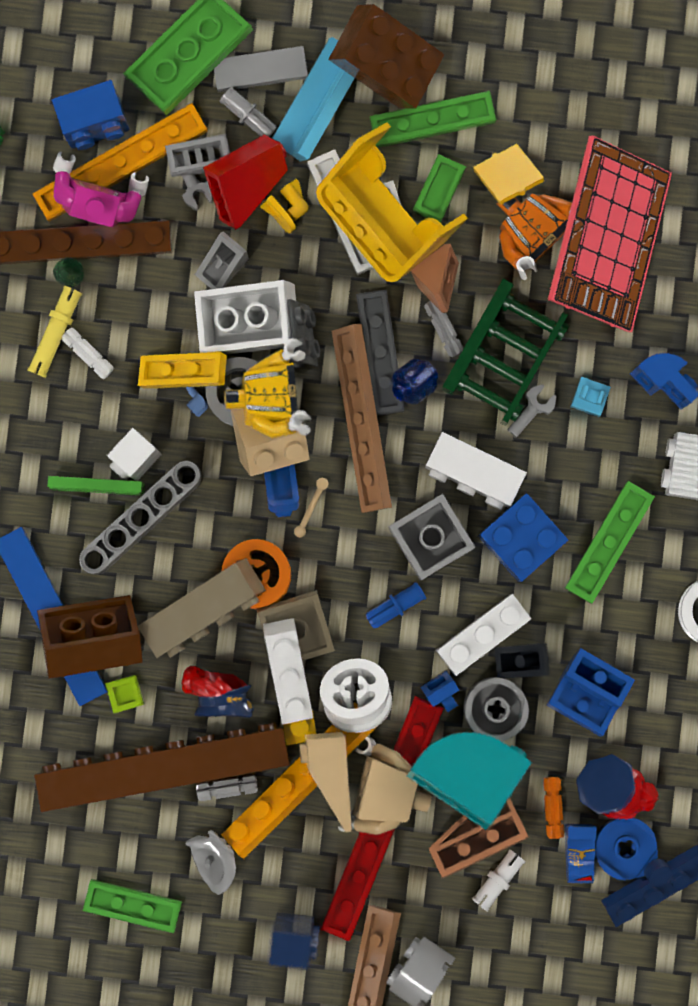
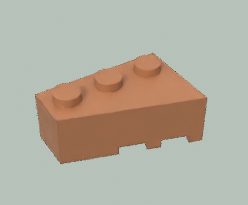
[429,797,528,879]

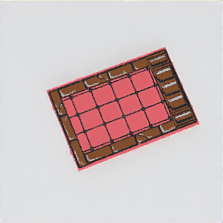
[548,136,672,332]

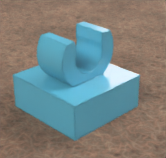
[570,377,611,417]

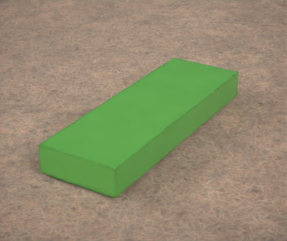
[47,476,145,496]
[83,879,182,933]

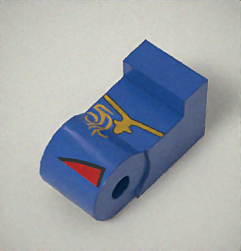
[565,824,596,884]

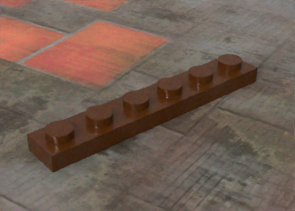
[0,221,172,265]

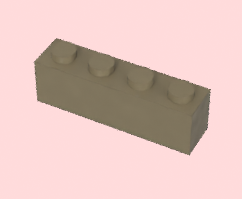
[138,558,266,658]

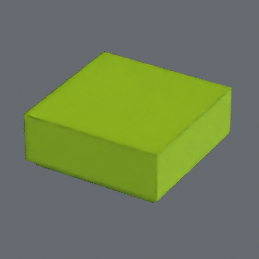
[105,675,145,713]

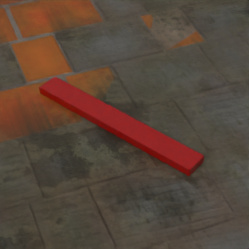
[320,696,444,942]

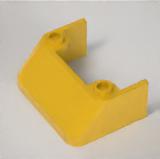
[316,122,468,282]

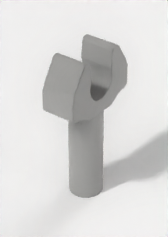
[177,153,213,211]
[507,384,556,438]

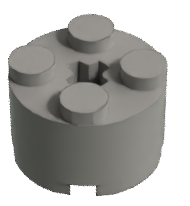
[463,677,529,742]
[386,936,455,1006]

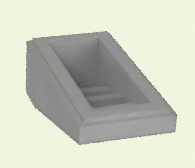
[165,134,230,177]

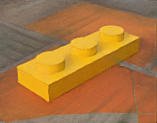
[138,352,227,389]

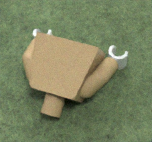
[338,737,431,835]

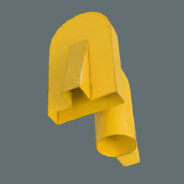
[260,179,309,233]

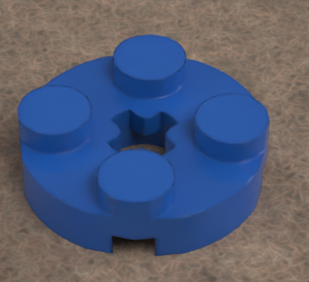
[595,818,658,880]

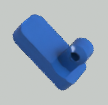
[264,464,299,518]

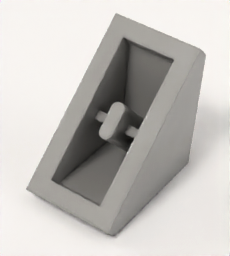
[195,231,249,289]

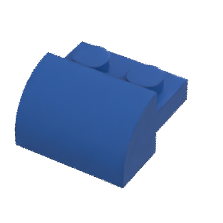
[630,353,698,410]
[547,648,635,737]

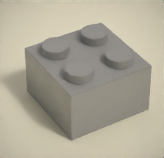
[388,494,476,581]

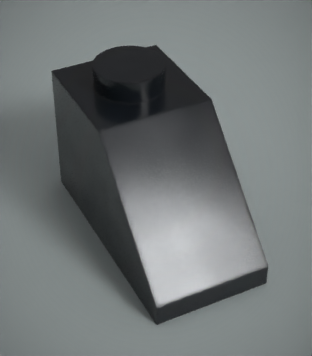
[494,643,550,679]

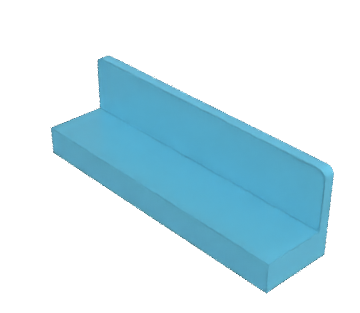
[272,37,355,161]

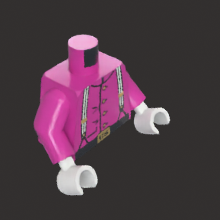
[53,151,149,227]

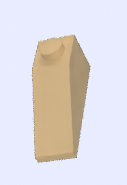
[300,732,352,832]

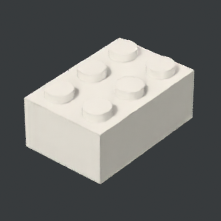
[194,280,296,355]

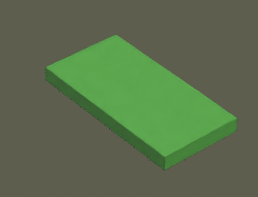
[123,0,253,116]

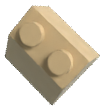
[230,408,310,476]

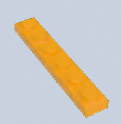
[221,702,376,859]

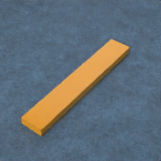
[32,103,208,222]

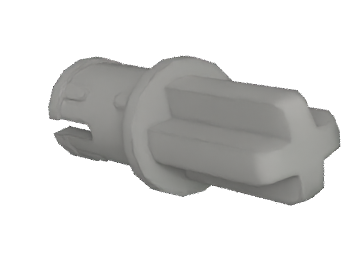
[219,87,276,137]

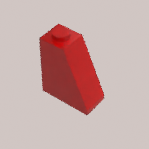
[203,135,288,230]

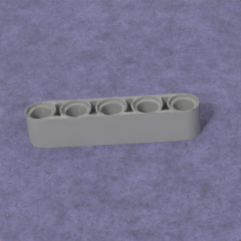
[79,461,202,575]

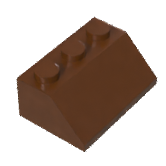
[37,595,143,679]

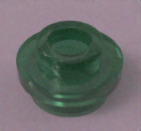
[53,257,84,287]

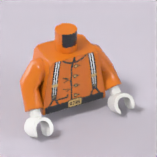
[497,193,572,280]

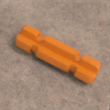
[543,777,564,839]

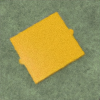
[473,144,544,205]

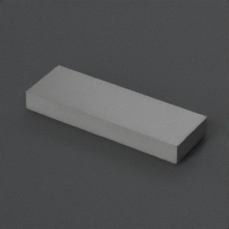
[214,46,308,92]

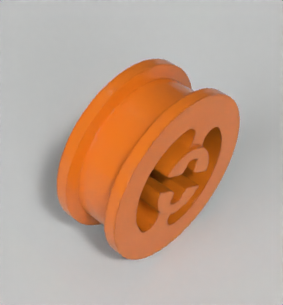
[221,539,291,609]

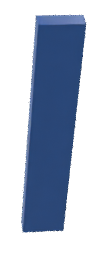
[0,527,107,706]

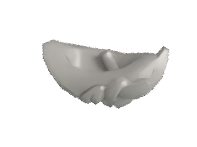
[185,830,236,895]

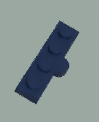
[601,844,698,927]

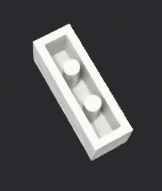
[425,432,527,510]
[436,594,531,676]
[263,618,313,724]

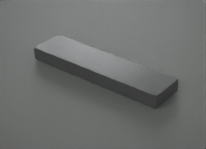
[356,289,405,416]

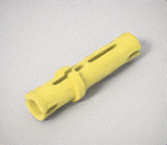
[27,285,83,378]

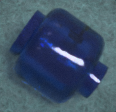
[392,358,438,405]

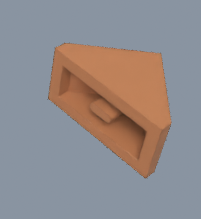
[411,244,459,313]

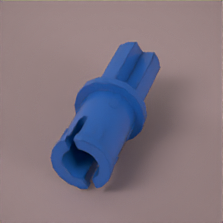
[366,582,427,628]

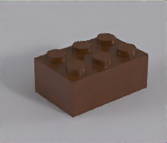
[328,4,445,109]

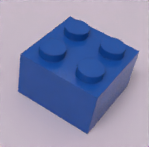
[52,80,130,150]
[478,493,568,582]

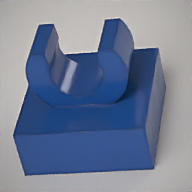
[420,671,459,712]

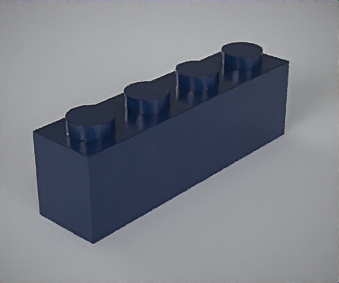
[268,912,320,969]

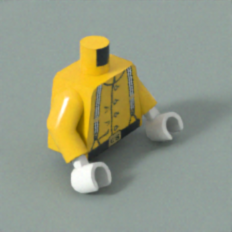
[224,338,311,438]

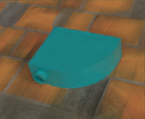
[407,733,532,830]

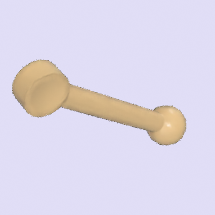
[294,478,329,538]

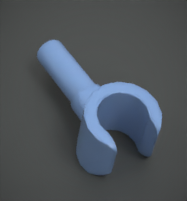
[186,387,208,417]

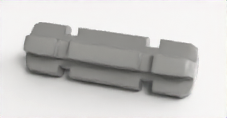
[424,301,464,357]
[196,775,258,801]

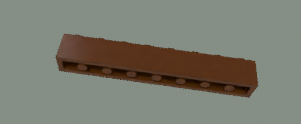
[34,722,290,812]

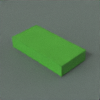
[413,154,466,223]

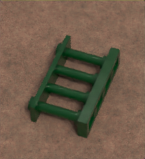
[441,279,569,426]

